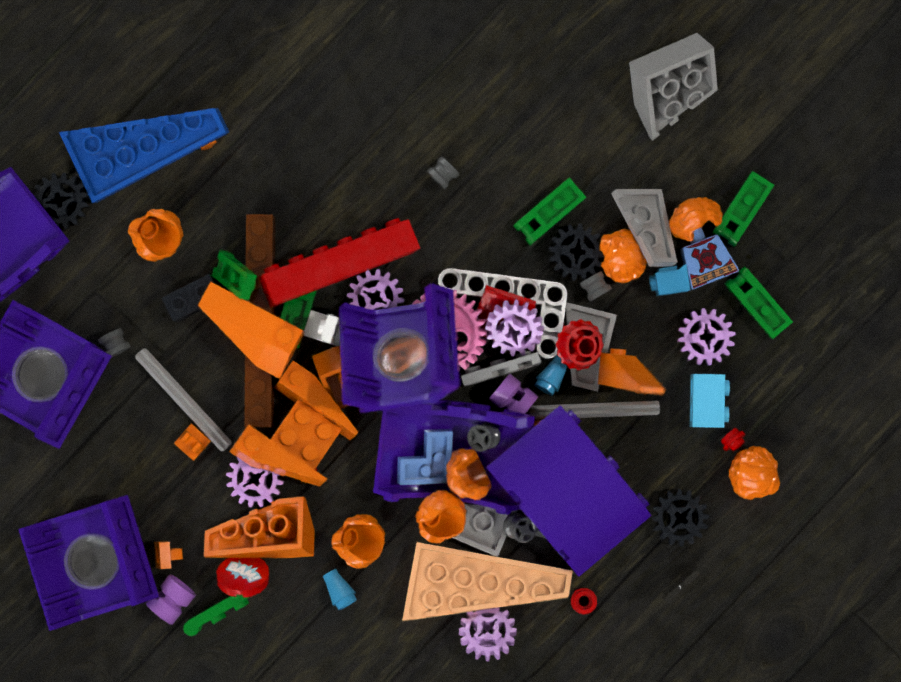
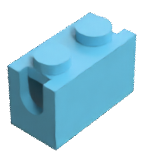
[690,374,730,428]

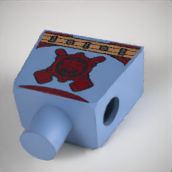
[680,227,739,291]

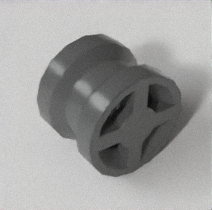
[426,156,460,189]
[579,271,612,302]
[98,328,131,358]
[467,422,500,452]
[503,512,536,543]

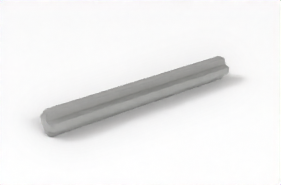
[135,348,232,451]
[529,401,660,420]

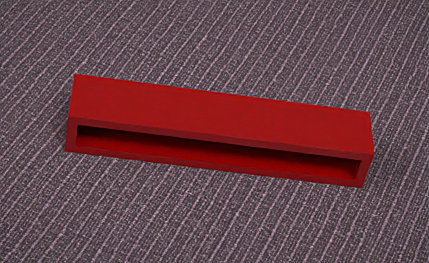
[259,218,420,308]

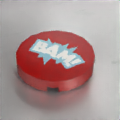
[216,558,270,597]

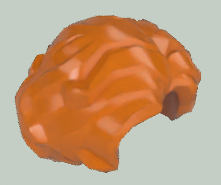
[669,197,722,241]
[128,209,184,262]
[600,229,647,283]
[729,446,780,500]
[446,448,491,500]
[415,490,466,543]
[331,514,385,568]

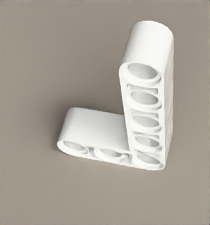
[438,268,567,359]

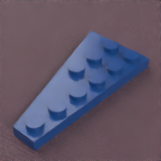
[59,108,229,203]

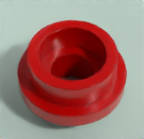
[721,428,745,452]
[571,588,597,614]

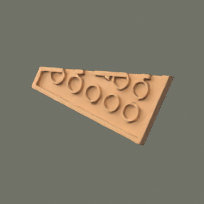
[402,542,573,621]

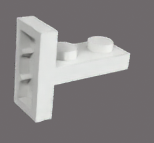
[304,310,340,346]

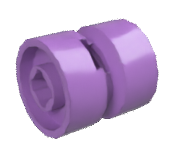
[488,373,538,413]
[146,574,196,625]

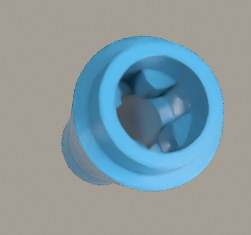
[535,355,568,396]
[323,569,357,610]

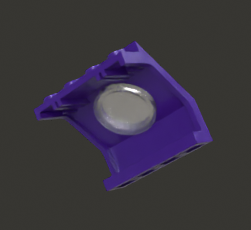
[339,284,459,413]
[0,300,112,449]
[18,495,159,631]

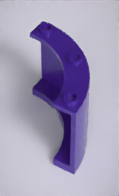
[0,167,69,302]
[373,399,535,515]
[487,405,652,577]

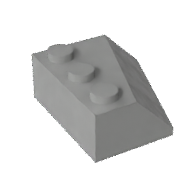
[629,33,718,141]

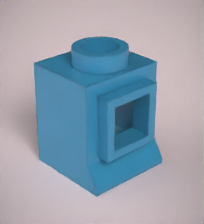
[649,264,690,296]

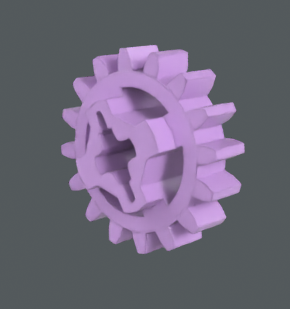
[347,269,404,310]
[485,300,544,356]
[677,308,735,366]
[226,457,284,507]
[459,608,517,661]

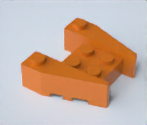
[229,361,358,487]

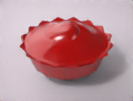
[555,319,604,371]

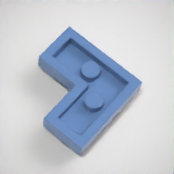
[397,429,453,485]

